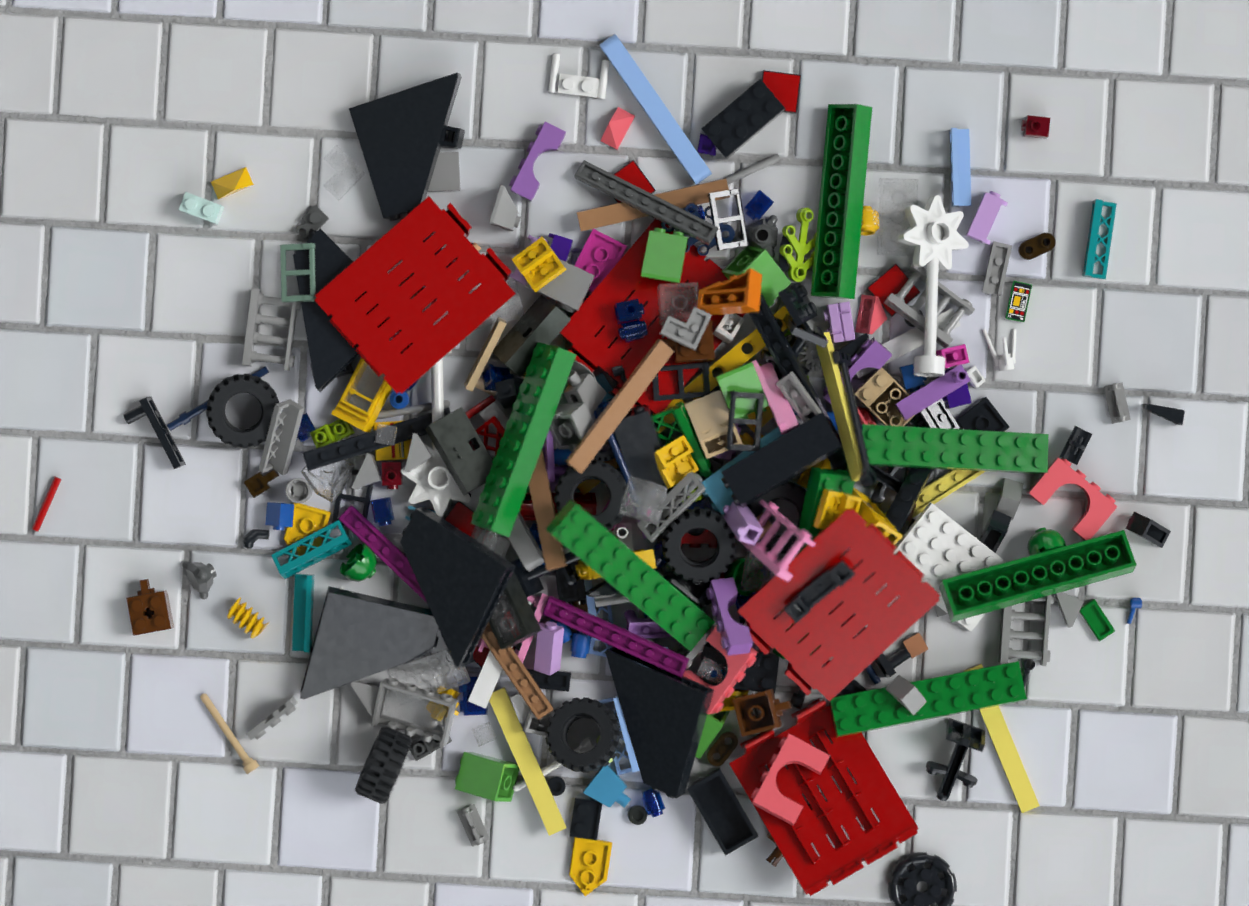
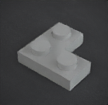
[660,307,712,351]

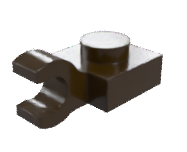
[244,470,280,498]

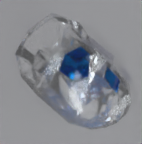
[696,656,728,683]

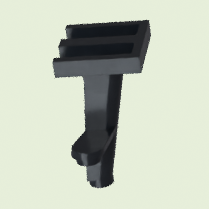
[761,314,828,381]
[833,462,903,504]
[511,544,581,597]
[926,718,985,801]

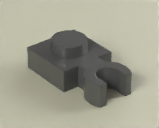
[295,205,330,239]

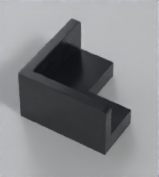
[665,571,721,606]

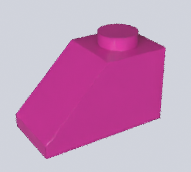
[936,344,970,368]

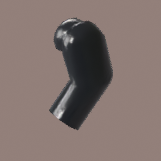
[243,529,270,549]

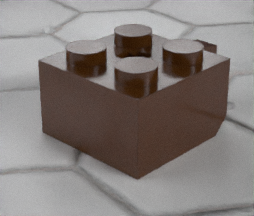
[661,320,715,364]
[126,579,174,636]
[732,689,792,737]

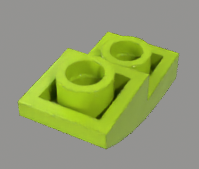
[310,418,355,448]

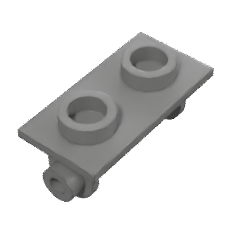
[1104,383,1131,424]
[457,804,490,847]

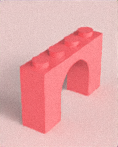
[1027,457,1118,541]
[683,626,758,715]
[751,734,830,826]

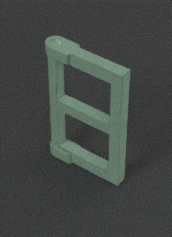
[280,243,316,303]

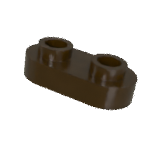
[1018,233,1056,260]
[707,731,738,766]

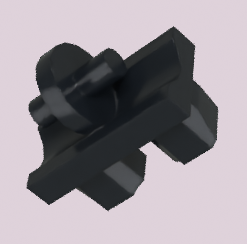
[1059,426,1092,465]

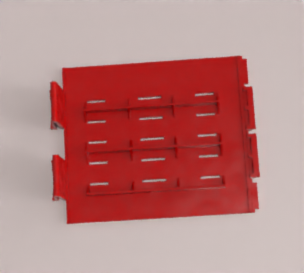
[315,196,516,394]
[560,219,746,414]
[737,508,940,701]
[729,698,919,896]

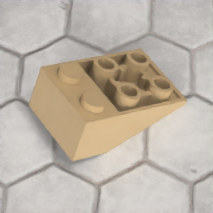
[854,368,916,426]
[684,390,742,459]

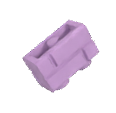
[823,302,856,343]

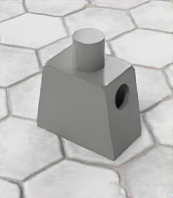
[564,370,607,416]

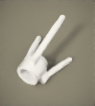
[983,329,1016,371]

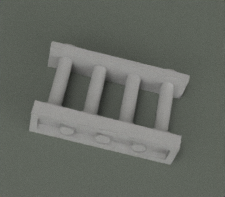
[884,264,975,348]
[242,288,301,371]
[998,594,1054,666]

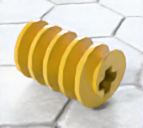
[227,597,269,639]

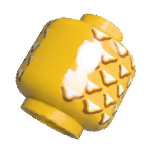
[861,206,880,236]

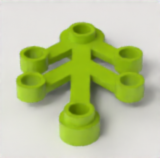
[780,208,816,282]

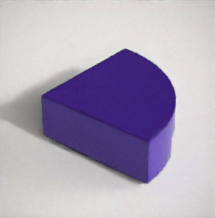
[697,133,716,156]

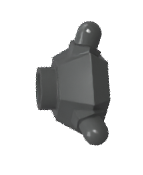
[738,215,778,258]
[182,561,217,599]

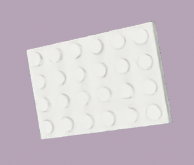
[893,502,1006,631]

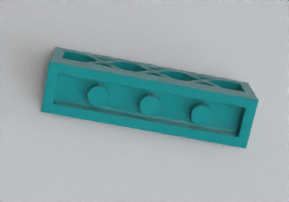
[1082,199,1117,279]
[271,520,353,579]
[292,574,315,652]

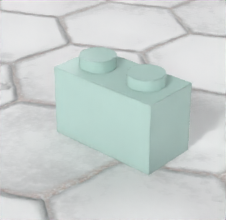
[179,192,224,225]

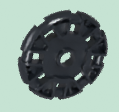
[888,852,957,906]

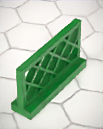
[652,401,713,485]

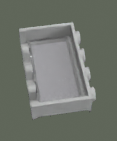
[371,678,458,748]

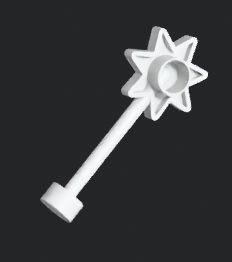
[898,195,969,377]
[401,350,471,517]

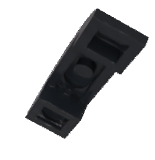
[783,560,856,623]

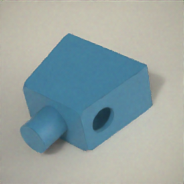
[583,764,631,808]

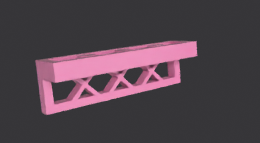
[752,360,799,435]

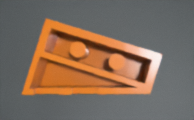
[697,268,762,315]

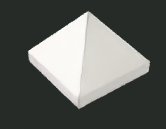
[967,366,986,389]

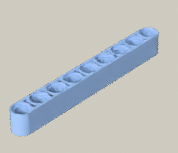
[599,34,712,185]

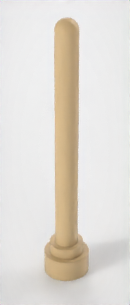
[200,693,259,774]

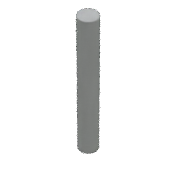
[726,154,781,184]

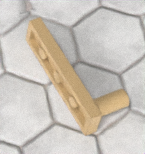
[464,317,507,396]

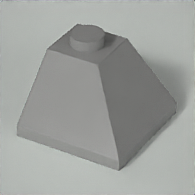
[490,185,521,231]

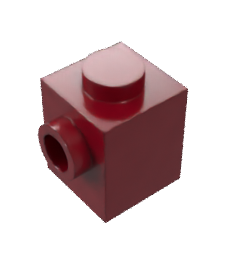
[1021,115,1050,139]
[382,462,403,489]

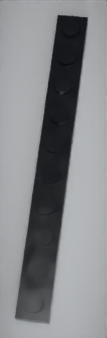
[749,294,846,468]
[836,467,934,626]

